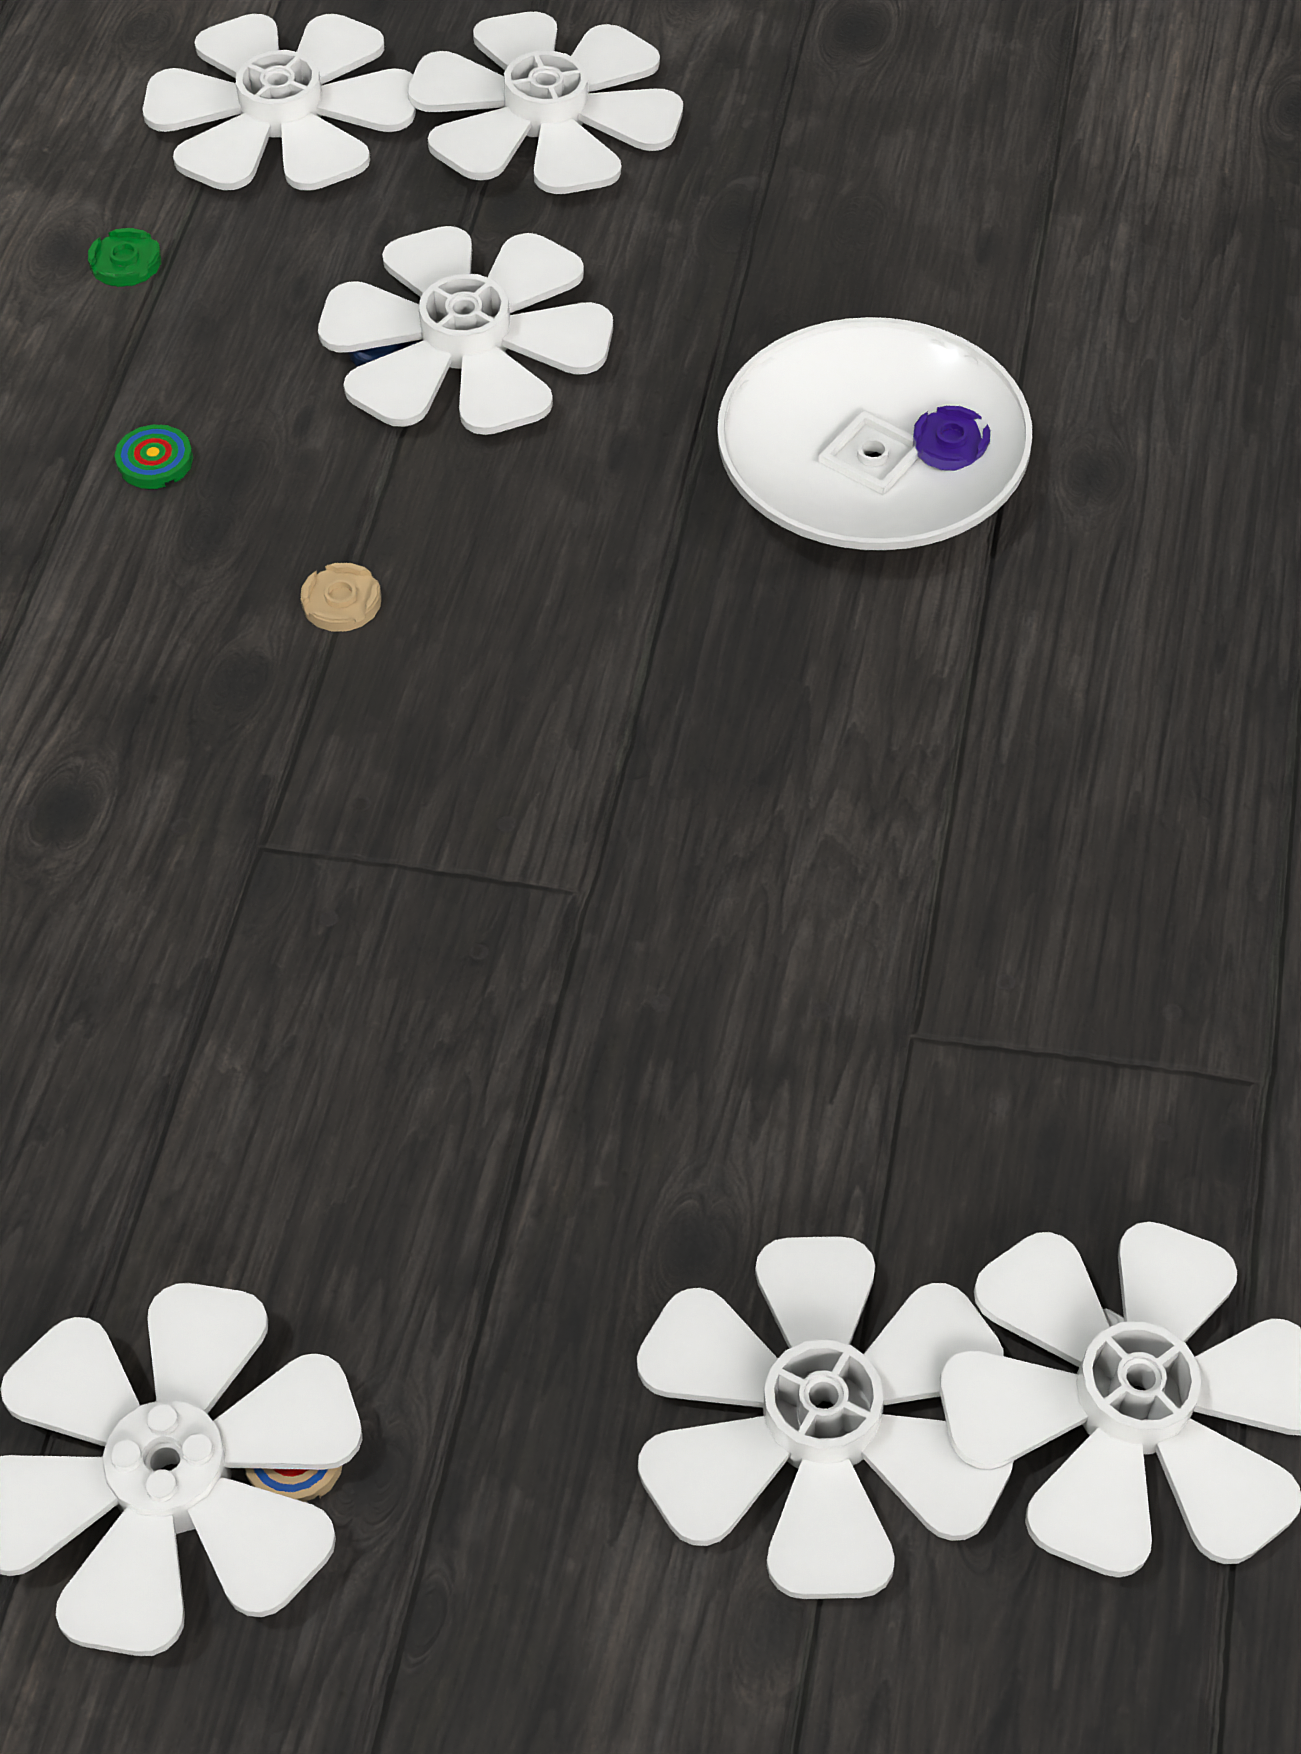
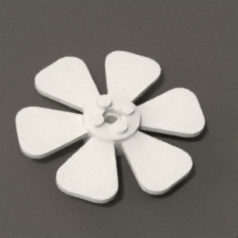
[408,12,683,194]
[143,14,416,191]
[318,226,613,435]
[940,1222,1301,1577]
[637,1237,1014,1599]
[0,1283,362,1656]

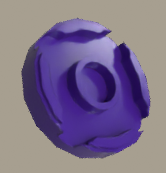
[913,405,991,471]

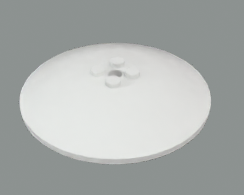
[718,317,1032,550]

